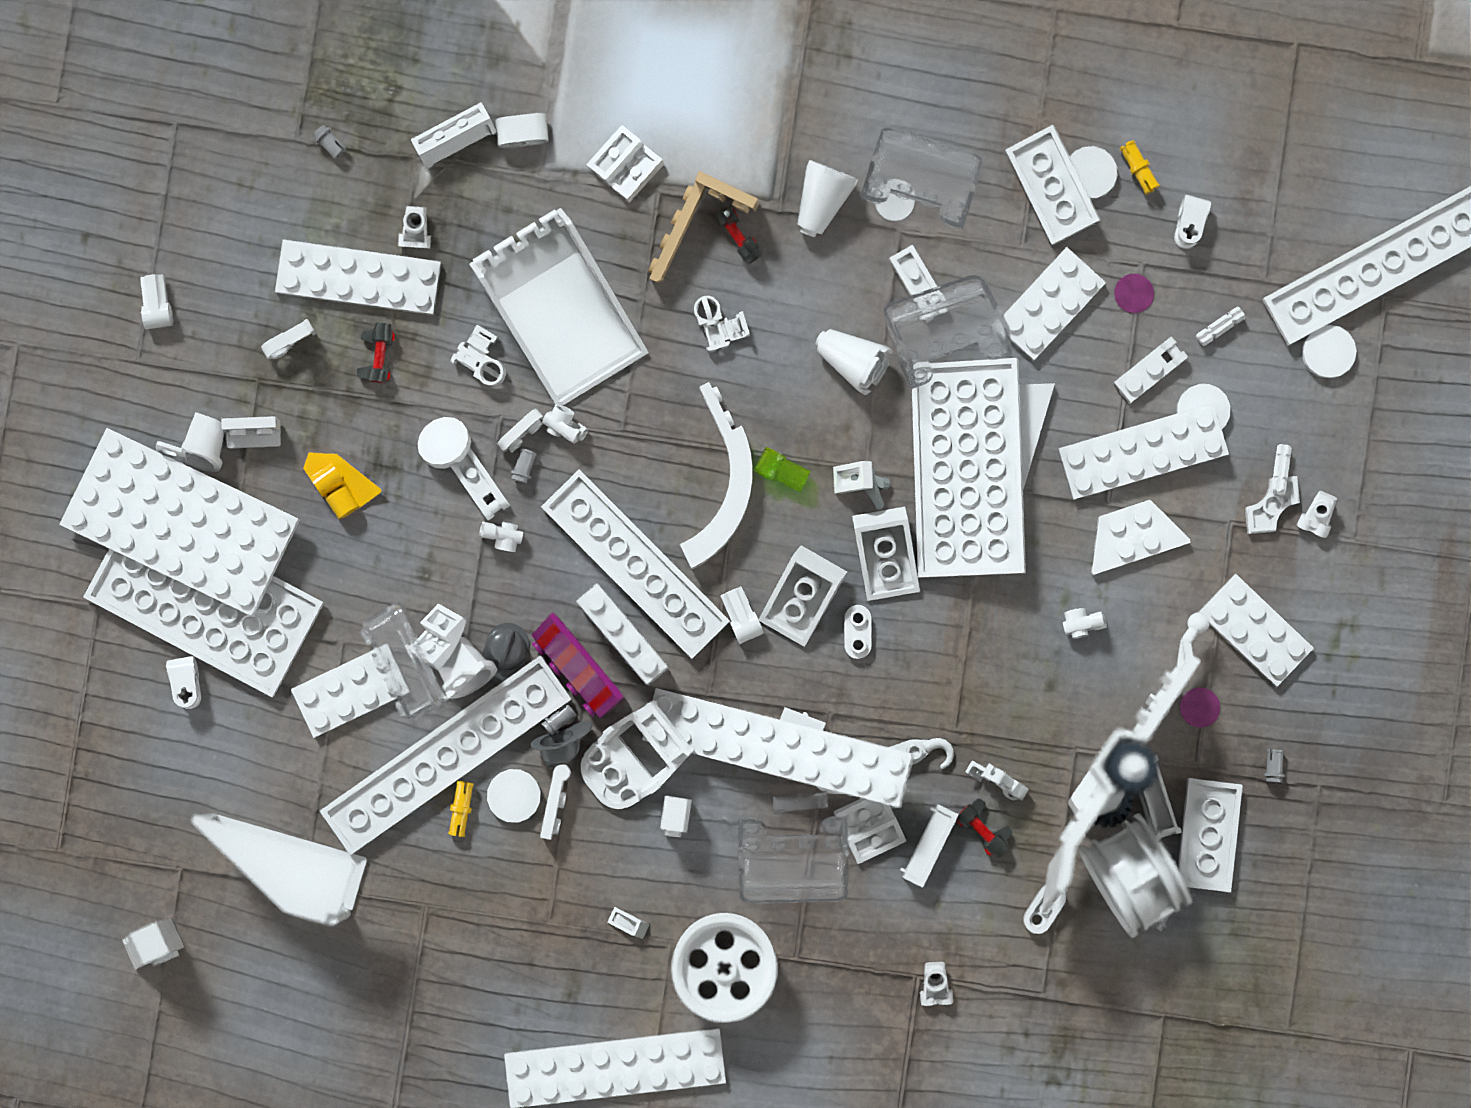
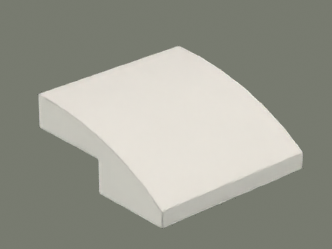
[587,126,665,203]
[408,604,466,671]
[833,798,906,864]

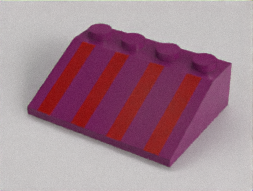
[531,612,626,718]

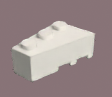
[122,918,184,970]

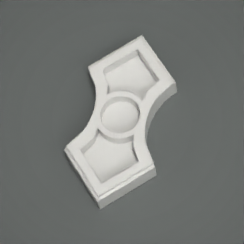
[1245,476,1300,534]

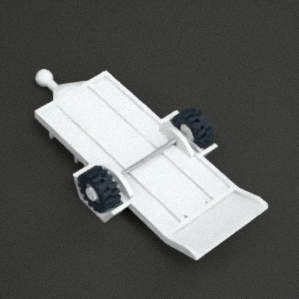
[1041,613,1209,913]

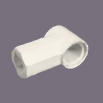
[140,274,173,329]
[720,587,764,644]

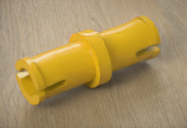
[1119,140,1160,194]
[448,781,474,837]

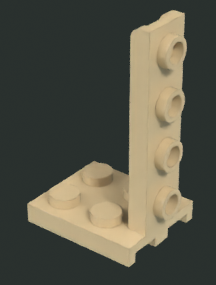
[648,171,760,283]

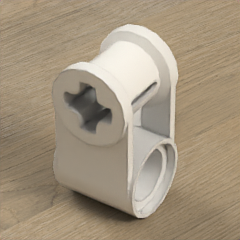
[1174,195,1211,249]
[166,656,201,709]

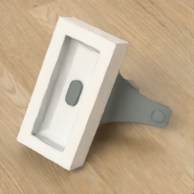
[833,461,890,509]

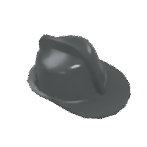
[482,623,529,686]
[531,721,592,768]

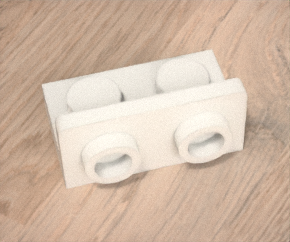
[221,416,281,449]

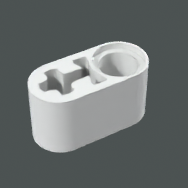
[495,113,549,148]

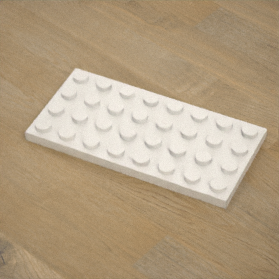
[911,358,1026,578]
[59,428,300,616]
[83,548,324,697]

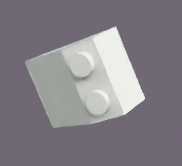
[852,507,920,601]
[759,546,847,647]

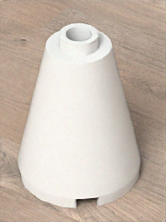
[797,160,858,237]
[815,329,892,395]

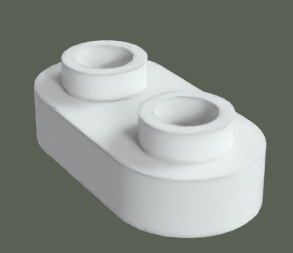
[497,408,543,453]
[844,605,871,659]
[1023,885,1066,934]

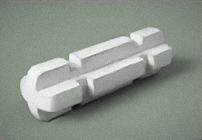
[1196,307,1245,346]
[1271,444,1292,495]

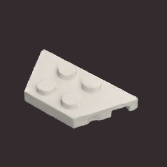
[1091,500,1191,575]

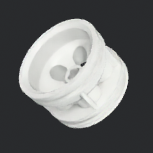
[1078,813,1192,938]
[672,913,776,1022]

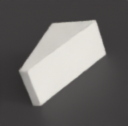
[608,907,650,939]

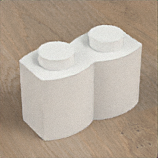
[660,796,692,837]

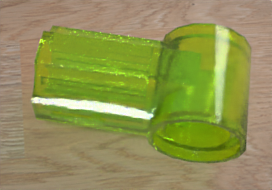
[753,447,811,492]

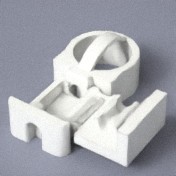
[694,296,750,352]
[261,319,316,359]
[451,325,506,386]
[965,761,1029,801]

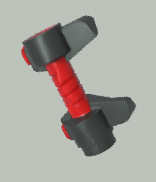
[714,206,761,264]
[357,323,395,383]
[957,799,1012,858]

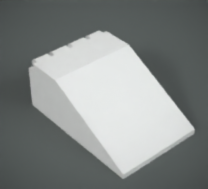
[470,208,649,406]
[192,813,367,925]

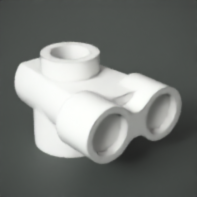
[398,206,431,248]
[542,405,588,444]
[1297,491,1337,538]
[479,522,523,552]
[1063,608,1107,639]
[920,962,953,1006]

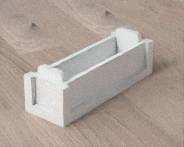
[411,103,497,169]
[1139,755,1182,840]
[900,804,959,887]

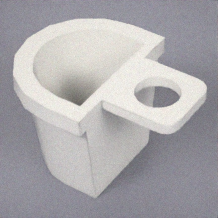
[156,412,225,472]
[439,637,497,699]

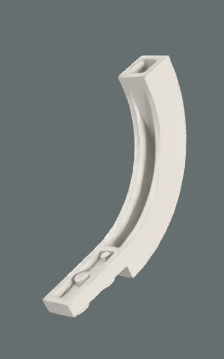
[680,382,752,570]

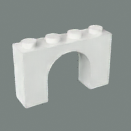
[577,584,669,686]

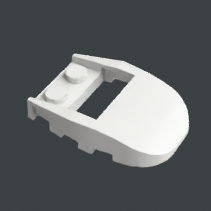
[581,700,694,809]

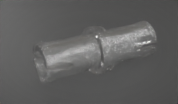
[773,791,828,814]

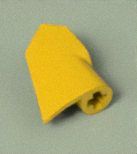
[303,452,382,520]

